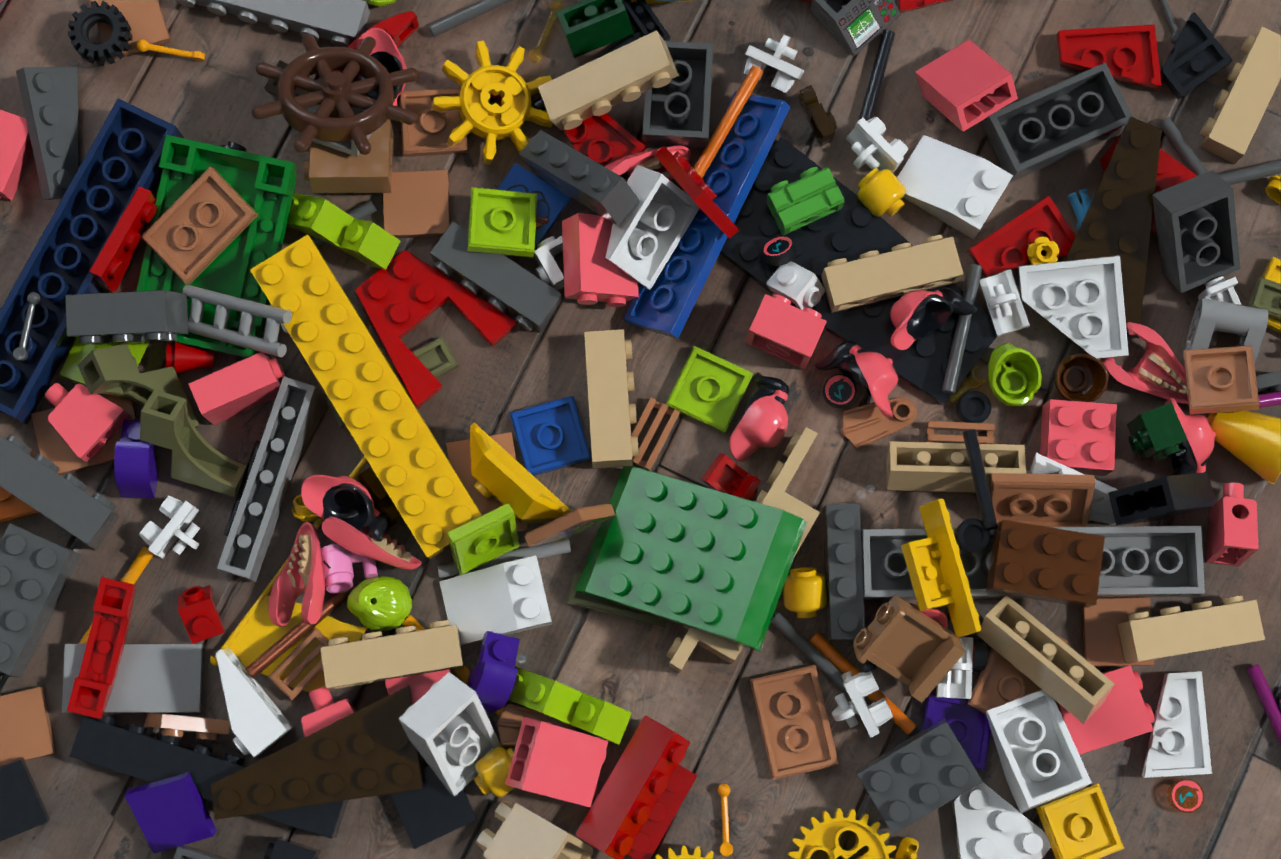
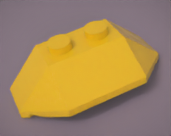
[470,422,572,524]

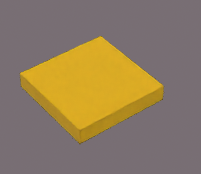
[1036,783,1124,859]

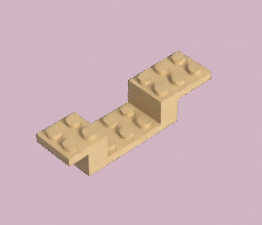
[666,427,820,673]

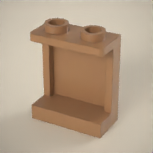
[853,595,965,703]

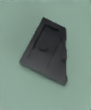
[1160,12,1233,100]

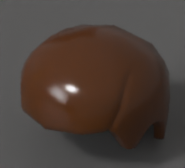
[1054,354,1109,402]

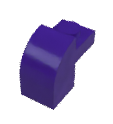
[114,419,159,498]
[467,631,520,712]

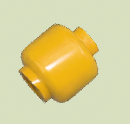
[857,168,906,217]
[783,567,827,618]
[473,746,515,798]

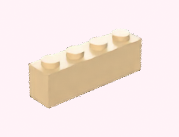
[1200,27,1281,164]
[538,30,679,131]
[821,235,964,313]
[584,329,639,469]
[886,441,1026,493]
[977,595,1115,724]
[1118,595,1265,664]
[320,620,464,690]

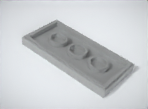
[62,644,204,713]

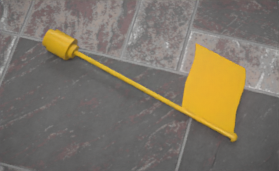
[210,449,368,692]

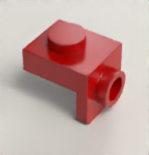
[701,453,761,501]
[178,585,225,644]

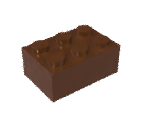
[986,520,1105,608]

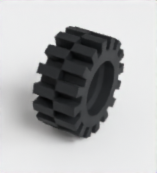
[68,1,132,66]

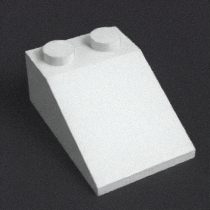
[897,135,1013,240]
[605,164,700,290]
[439,555,552,646]
[216,648,293,757]
[399,672,501,797]
[986,690,1092,813]

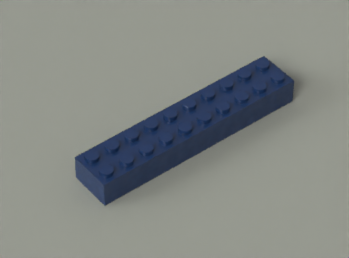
[0,98,184,425]

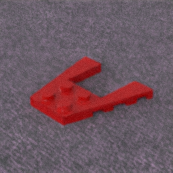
[355,250,517,409]

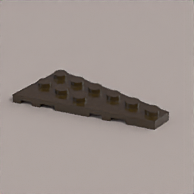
[1064,117,1162,339]
[211,685,423,820]

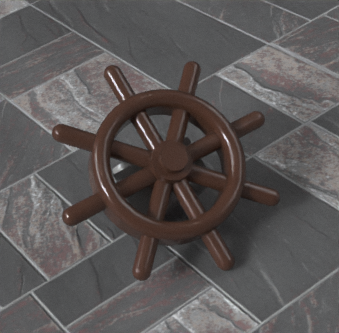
[252,34,418,157]

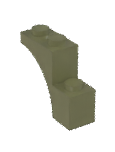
[78,343,199,428]
[140,389,247,497]

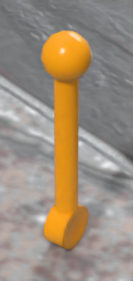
[136,39,205,62]
[717,784,733,856]

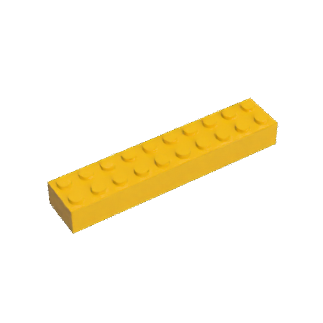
[250,235,483,559]

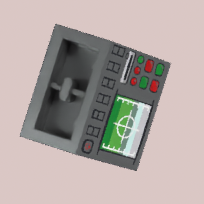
[810,0,901,57]

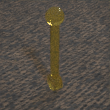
[529,0,563,63]

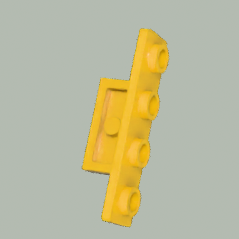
[901,498,981,638]

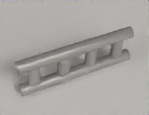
[183,285,292,357]

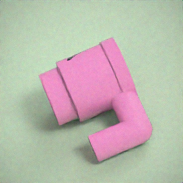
[321,544,378,593]

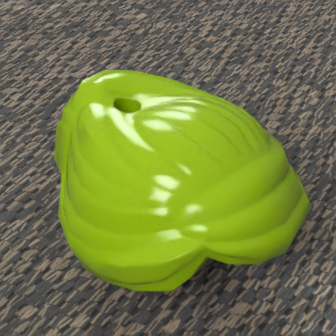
[988,343,1042,406]
[347,576,412,631]

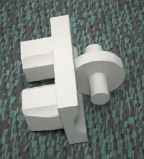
[744,34,804,93]
[846,117,908,173]
[980,269,1030,337]
[139,496,200,559]
[936,637,973,699]
[832,671,893,737]

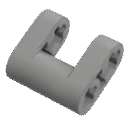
[1185,298,1268,365]

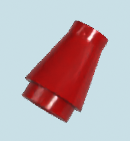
[166,341,214,373]

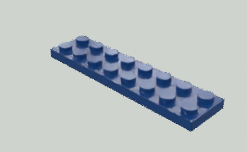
[623,92,790,339]

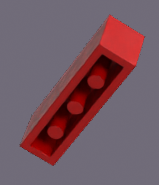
[575,715,691,859]

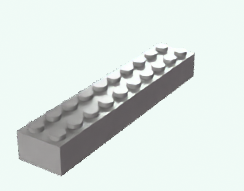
[861,526,1205,601]

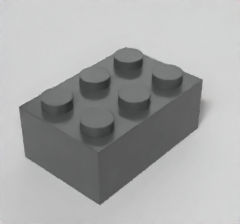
[642,41,714,150]
[1152,170,1241,293]
[65,290,188,345]
[857,718,983,834]

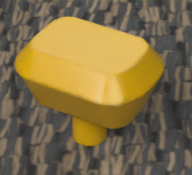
[895,837,919,859]

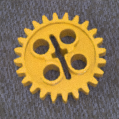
[787,808,896,859]

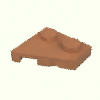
[144,713,230,740]

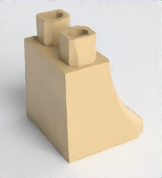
[476,800,593,859]

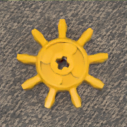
[432,40,553,165]

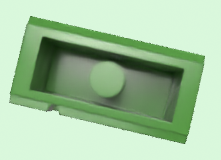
[766,167,845,236]

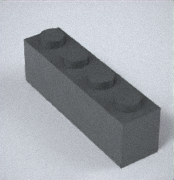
[519,130,640,226]
[430,222,563,333]
[822,503,865,642]

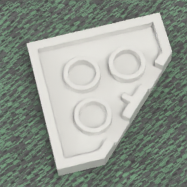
[1018,255,1129,358]
[952,782,1051,859]

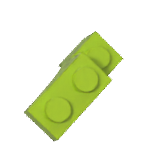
[286,193,401,270]
[508,666,632,744]

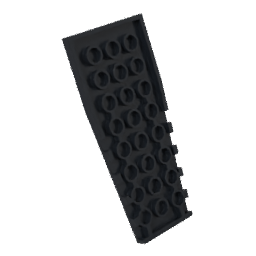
[720,137,997,405]

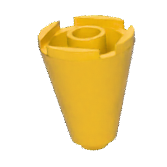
[1207,411,1281,484]

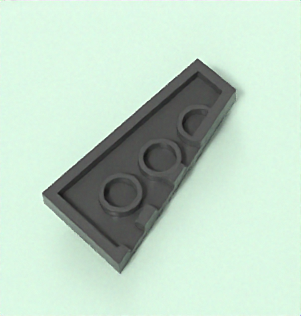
[16,67,78,200]

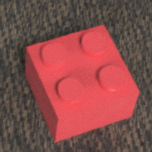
[745,294,827,370]
[1040,399,1117,476]

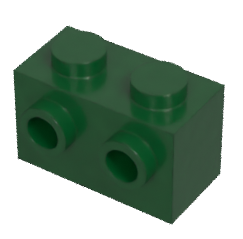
[556,0,634,58]
[1127,402,1188,463]

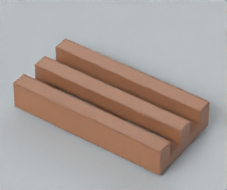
[631,397,680,471]
[926,421,995,444]
[268,627,329,700]

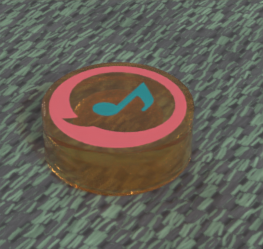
[1167,779,1204,813]

